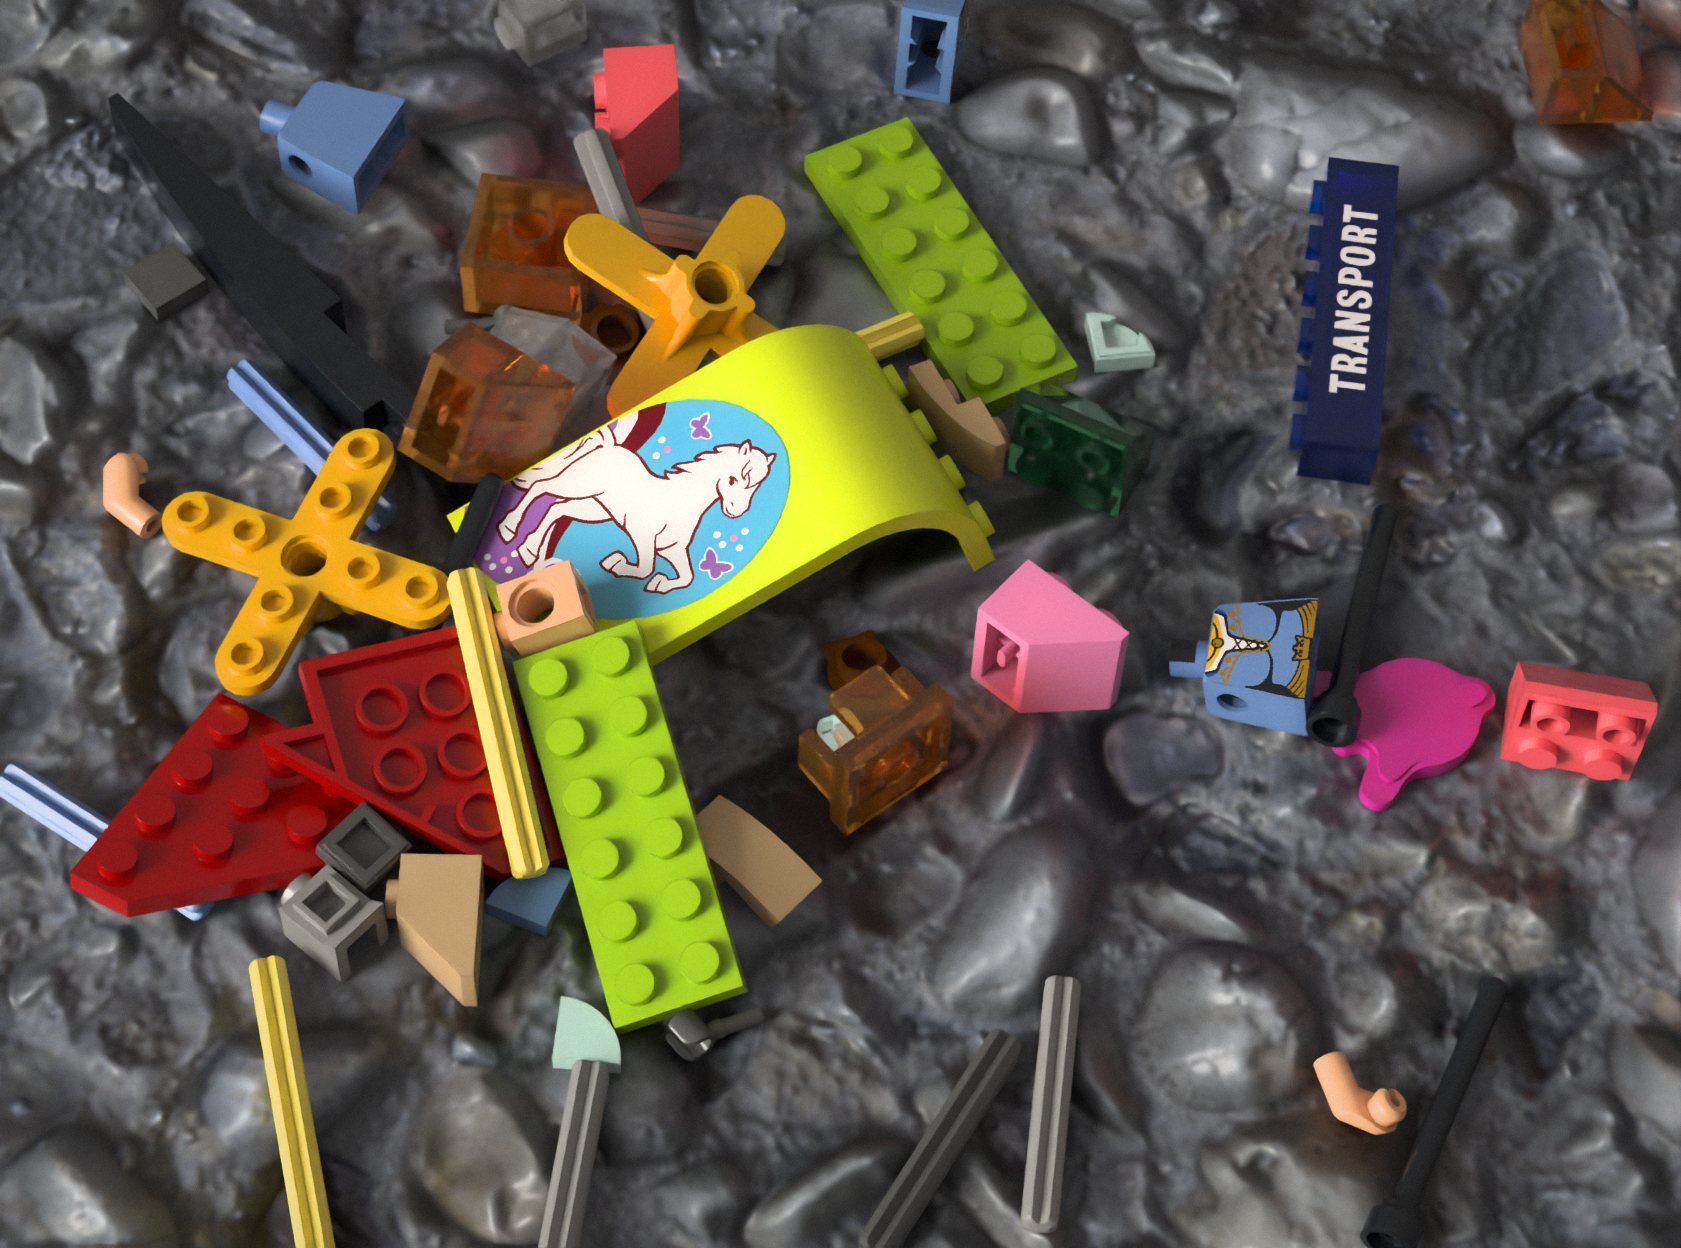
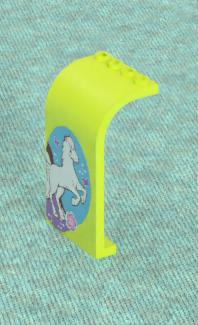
[446,324,996,666]

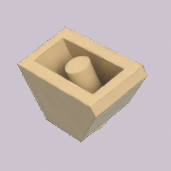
[385,853,486,1007]

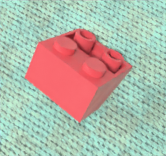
[593,44,680,205]
[1500,661,1658,781]

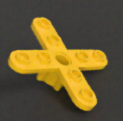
[564,195,786,419]
[161,428,453,696]

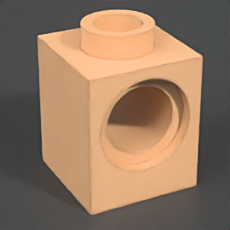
[493,560,600,658]

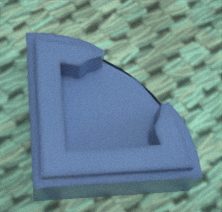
[485,867,574,937]

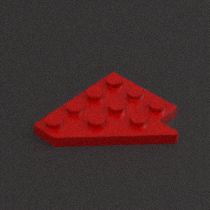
[261,626,566,882]
[70,692,359,917]

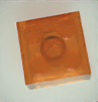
[460,173,600,325]

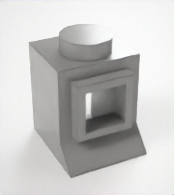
[279,864,389,983]

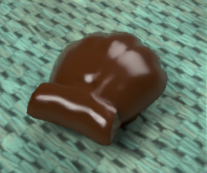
[576,303,646,385]
[821,630,902,702]

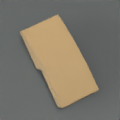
[906,359,1010,482]
[697,795,823,929]

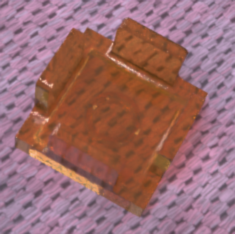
[798,665,954,836]

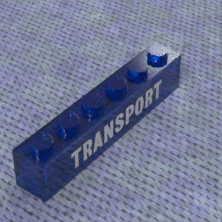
[1288,157,1399,485]

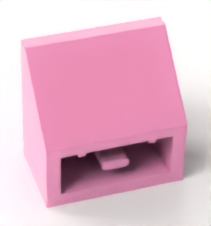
[970,559,1130,713]

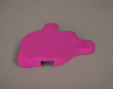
[1313,658,1496,812]

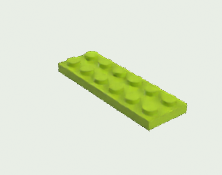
[804,117,1078,415]
[512,619,749,1035]

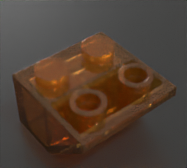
[1518,0,1654,125]
[397,321,577,483]

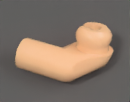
[103,453,163,539]
[1313,1051,1407,1135]

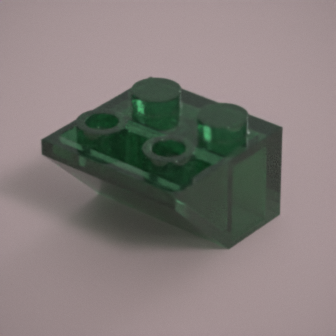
[1007,381,1156,518]

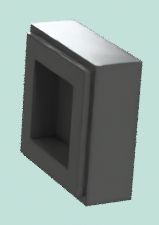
[123,243,209,321]
[315,801,413,896]

